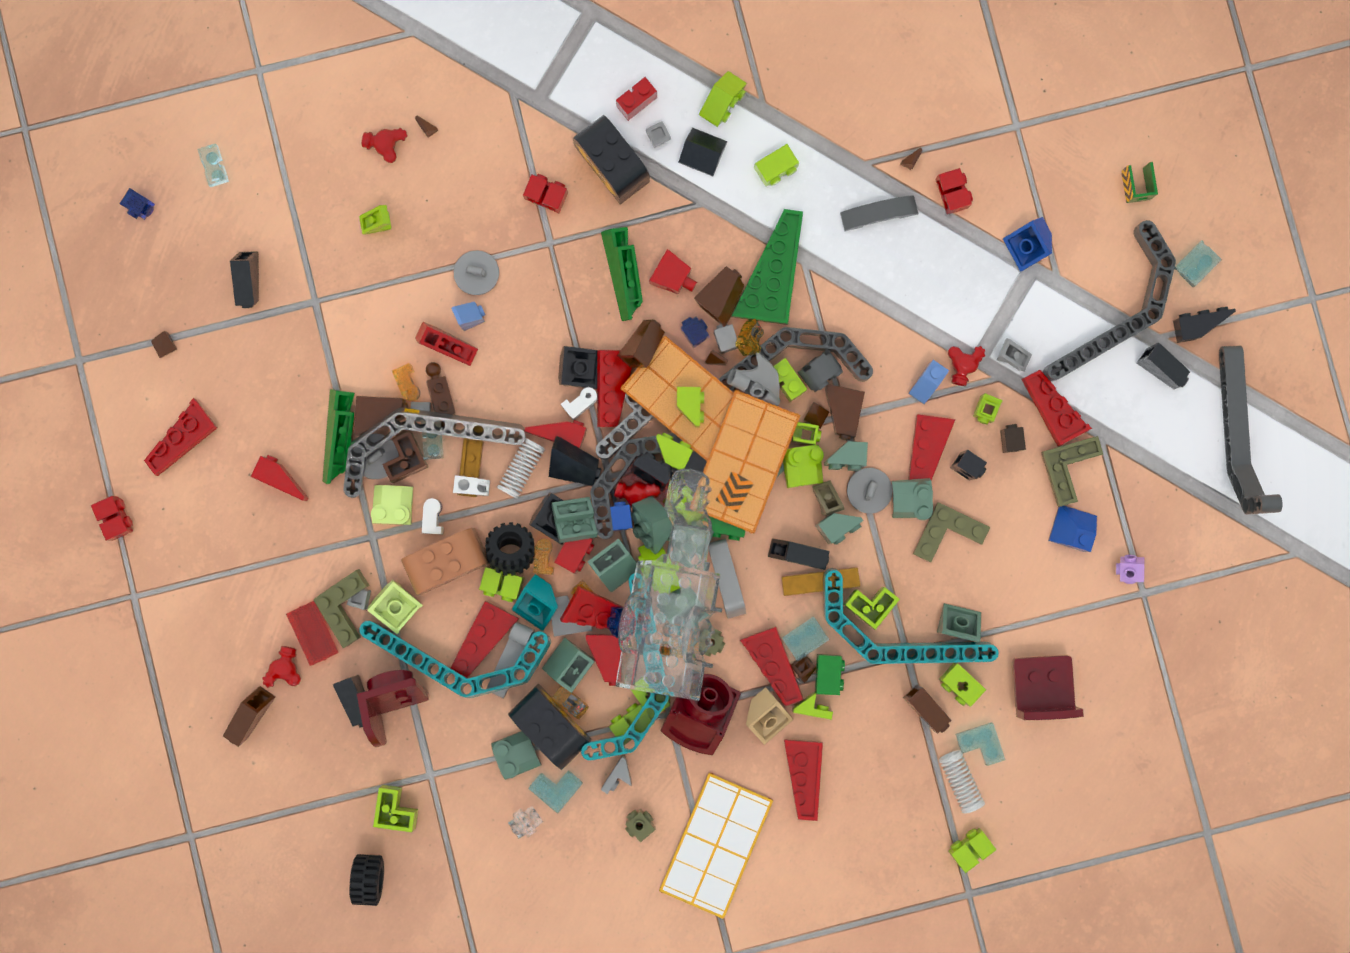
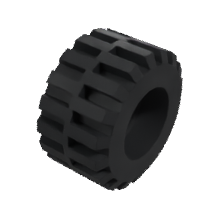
[485,522,535,576]
[349,854,384,906]

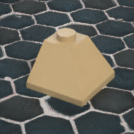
[746,687,793,745]

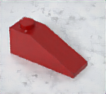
[415,322,478,366]
[524,420,587,449]
[251,455,309,501]

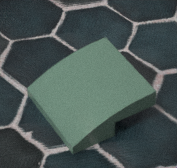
[552,497,598,543]

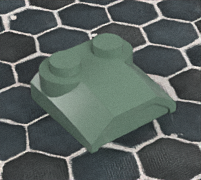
[892,478,933,520]
[491,731,541,780]

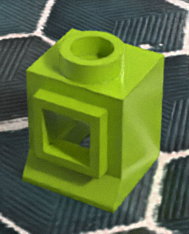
[973,393,1003,425]
[792,422,821,445]

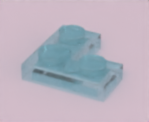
[955,722,1005,766]
[528,770,583,813]

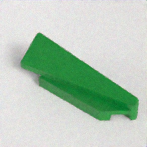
[601,227,643,321]
[322,389,355,484]

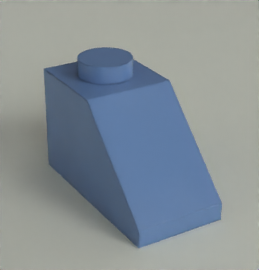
[451,301,486,331]
[908,360,949,404]

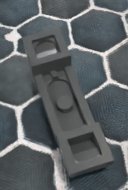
[840,195,918,231]

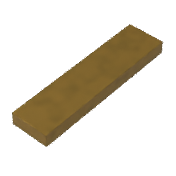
[457,425,484,497]
[781,568,860,596]

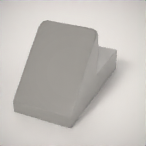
[997,338,1032,372]
[601,755,632,794]

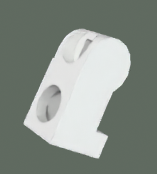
[561,387,597,420]
[453,475,490,496]
[422,498,444,535]

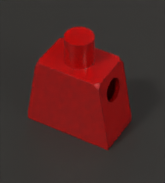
[649,249,697,294]

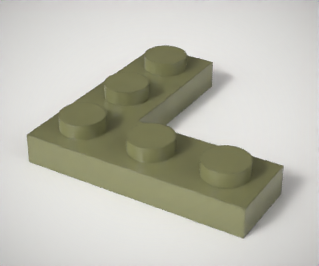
[1041,436,1103,507]
[913,502,990,562]
[313,569,369,648]

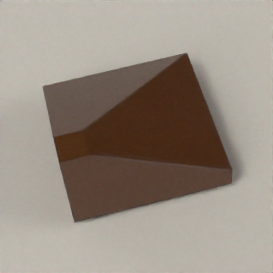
[415,115,438,137]
[900,148,923,170]
[151,331,177,358]
[705,350,728,366]
[804,402,829,429]
[791,653,817,683]

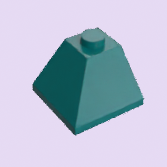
[512,574,558,631]

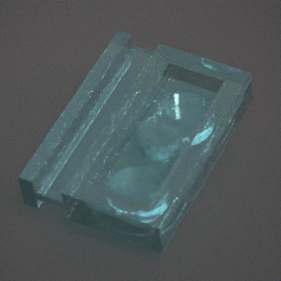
[1174,240,1222,287]
[782,616,829,661]

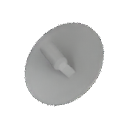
[454,250,499,295]
[353,434,399,479]
[847,468,892,514]

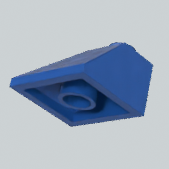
[1003,217,1052,272]
[1049,506,1097,552]

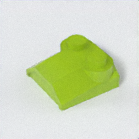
[783,445,824,488]

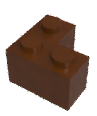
[382,430,428,484]

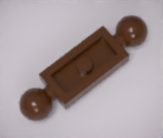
[426,362,456,428]

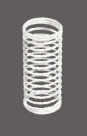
[497,438,545,499]
[938,750,985,814]

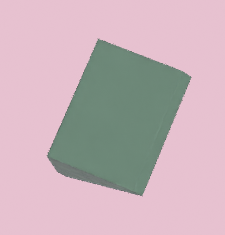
[937,603,981,642]

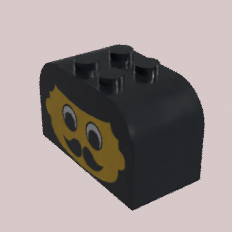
[572,115,650,204]
[508,684,592,770]

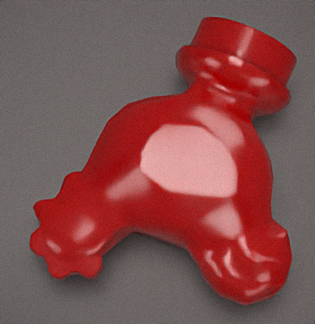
[361,128,408,163]
[948,346,986,387]
[614,481,661,506]
[262,646,301,688]

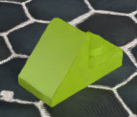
[359,205,391,235]
[792,692,833,720]

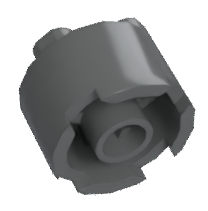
[798,349,843,392]

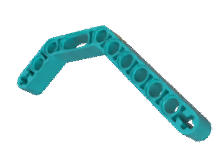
[823,568,999,664]
[581,573,669,760]
[359,621,551,698]

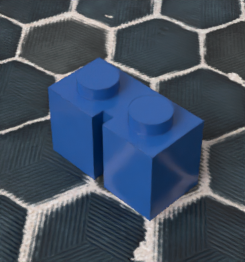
[610,501,633,531]

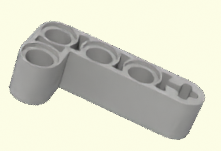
[595,394,654,460]
[708,538,746,619]
[486,622,535,699]

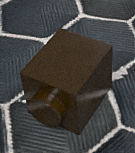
[1000,424,1026,453]

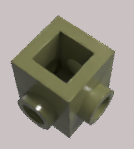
[696,627,725,657]
[625,809,656,843]

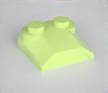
[371,485,413,525]
[367,580,423,634]

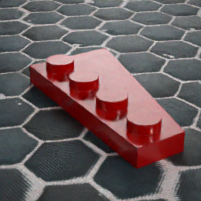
[597,350,632,427]
[1021,370,1092,446]
[144,398,218,476]
[908,414,956,481]
[560,586,646,635]
[451,601,520,678]
[740,627,804,706]
[784,739,823,821]

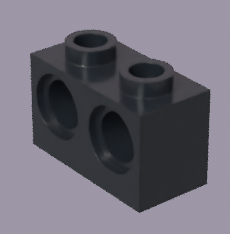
[950,450,987,481]

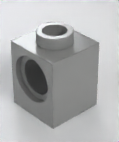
[714,324,739,354]

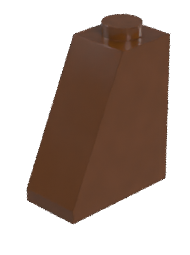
[694,266,745,327]
[617,319,665,368]
[825,384,865,441]
[354,396,408,436]
[903,685,952,734]
[223,686,276,747]

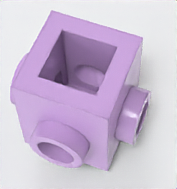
[1116,555,1144,584]

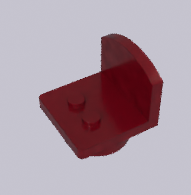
[1012,655,1084,720]
[660,669,741,755]
[357,670,429,748]

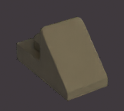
[812,480,845,516]

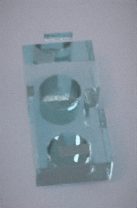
[197,144,229,187]
[421,420,444,460]

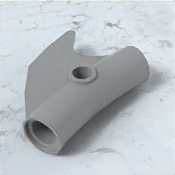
[727,353,780,406]

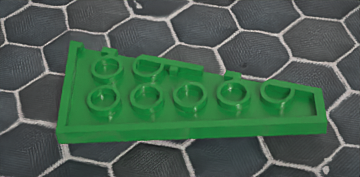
[731,209,803,325]

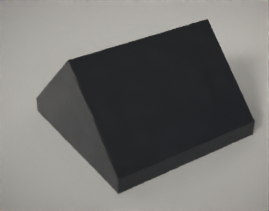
[678,128,728,177]

